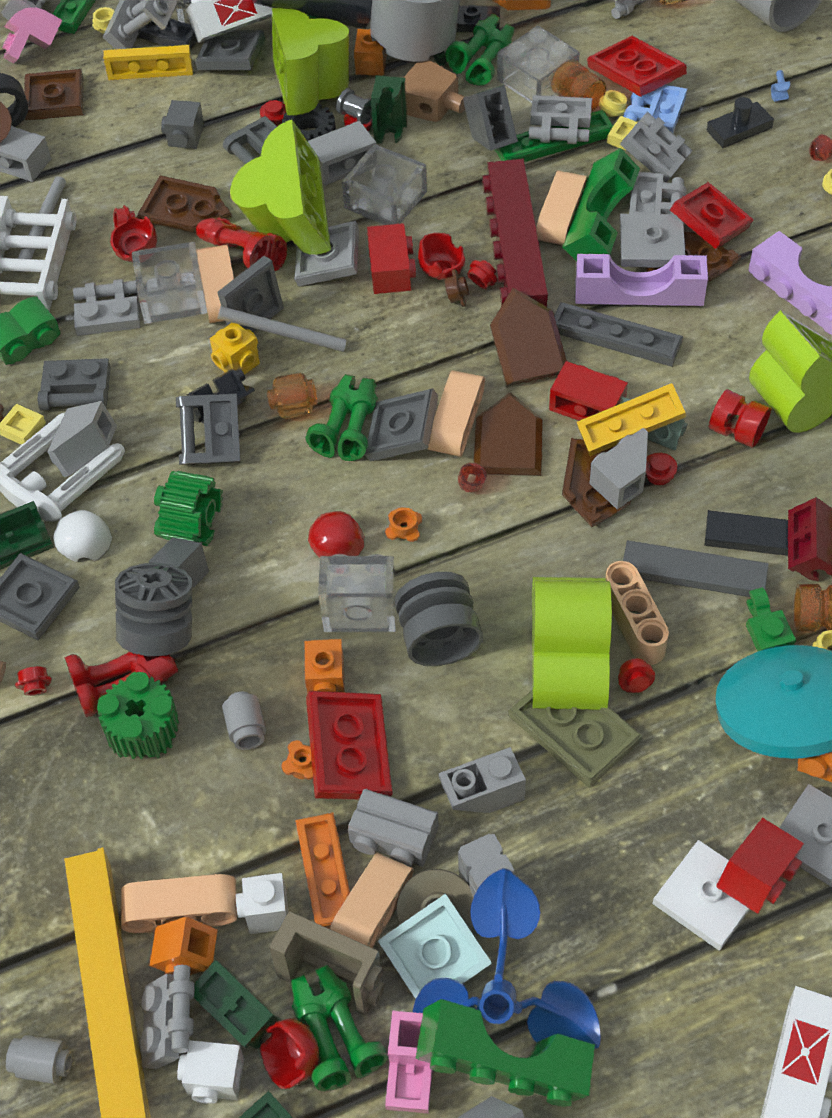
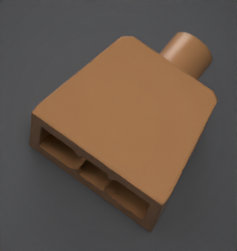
[403,60,466,122]

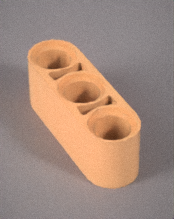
[536,170,588,246]
[197,244,234,323]
[428,370,485,457]
[605,561,669,665]
[330,853,414,948]
[121,874,237,933]

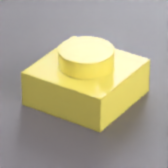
[607,115,638,151]
[0,404,46,445]

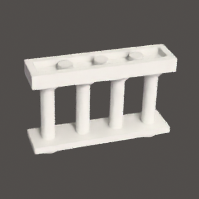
[0,196,76,312]

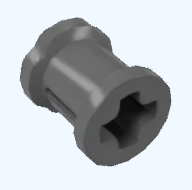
[336,88,372,124]

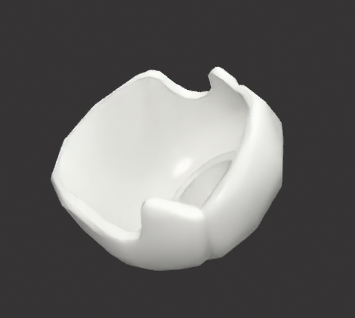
[54,510,112,562]

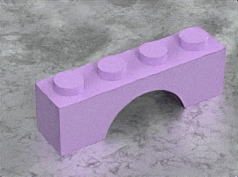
[749,231,832,335]
[575,254,708,306]

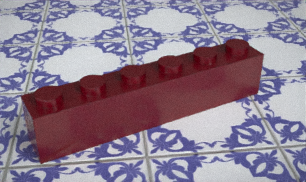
[482,159,548,307]

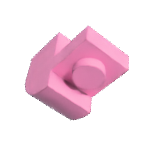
[2,7,62,63]
[385,1011,433,1114]

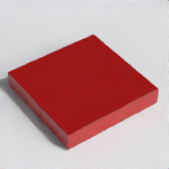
[670,182,754,249]

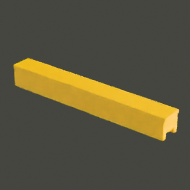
[64,848,151,1118]

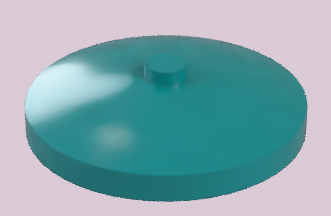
[716,645,832,759]

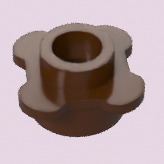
[445,269,469,307]

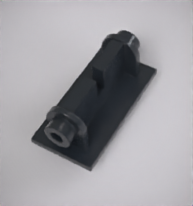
[187,368,255,423]

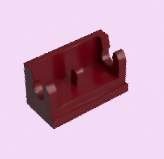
[788,497,832,581]

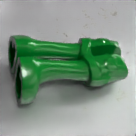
[446,14,515,86]
[305,374,378,461]
[291,964,388,1091]

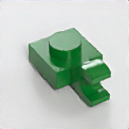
[746,587,796,652]

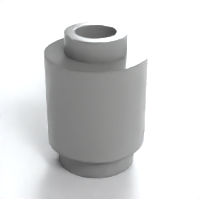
[222,691,266,750]
[6,1035,73,1084]

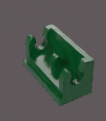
[371,76,408,144]
[0,501,54,570]
[193,959,282,1049]

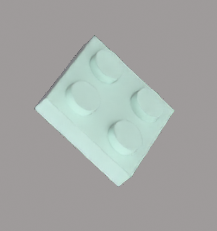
[377,894,492,999]

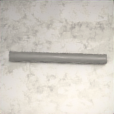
[17,176,66,259]
[218,306,346,352]

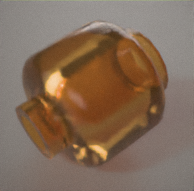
[267,372,317,419]

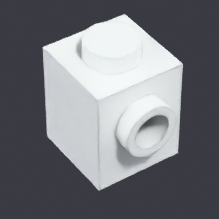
[236,873,288,934]
[177,1040,244,1104]

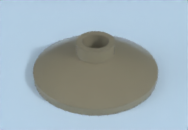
[397,869,474,932]

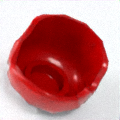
[110,215,158,262]
[418,232,466,280]
[308,511,365,565]
[260,1018,319,1089]

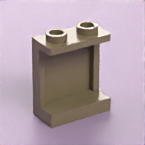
[269,911,386,1015]

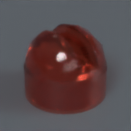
[809,134,832,161]
[458,463,487,493]

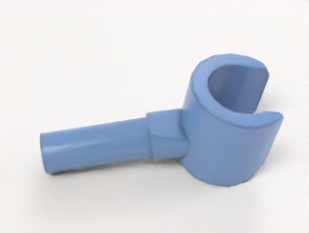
[771,70,791,102]

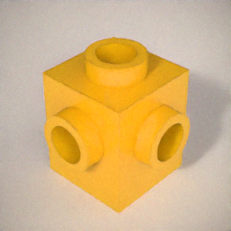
[210,323,260,375]

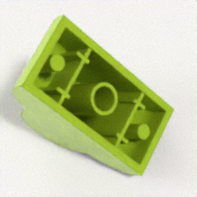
[271,8,349,115]
[230,119,331,255]
[749,310,832,433]
[532,577,612,710]

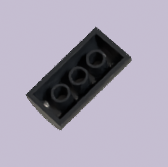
[252,0,372,29]

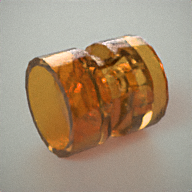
[551,59,607,112]
[794,584,832,632]

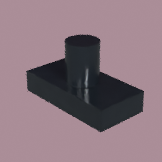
[706,97,774,148]

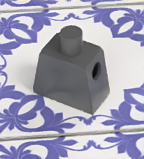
[463,85,518,151]

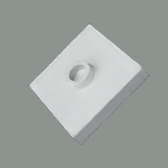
[652,840,750,951]

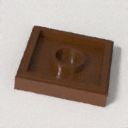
[24,69,84,121]

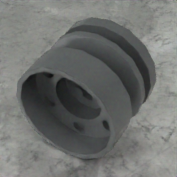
[115,563,192,656]
[394,572,483,666]

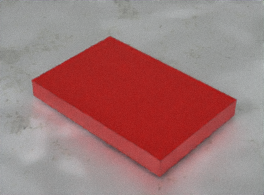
[587,36,687,97]
[306,691,393,800]

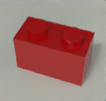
[367,223,416,294]
[549,361,628,421]
[716,817,804,914]

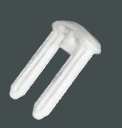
[0,413,125,521]

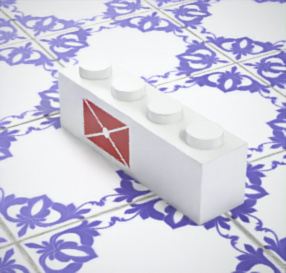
[186,0,272,43]
[760,986,832,1118]

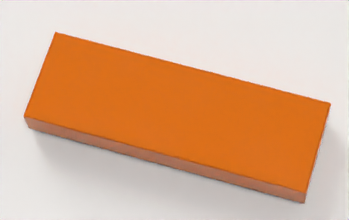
[295,812,350,929]

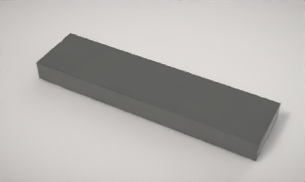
[554,302,683,367]
[623,540,769,597]

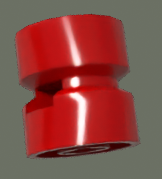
[708,389,772,448]

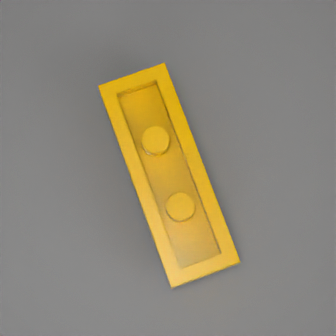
[103,45,193,80]
[577,383,686,456]

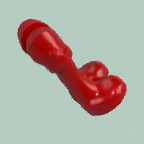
[196,218,287,271]
[65,651,178,718]

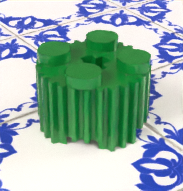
[154,471,223,546]
[97,672,179,759]

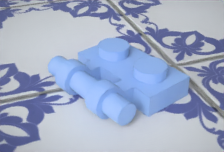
[623,85,687,133]

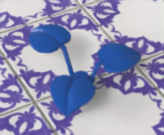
[412,868,601,1049]

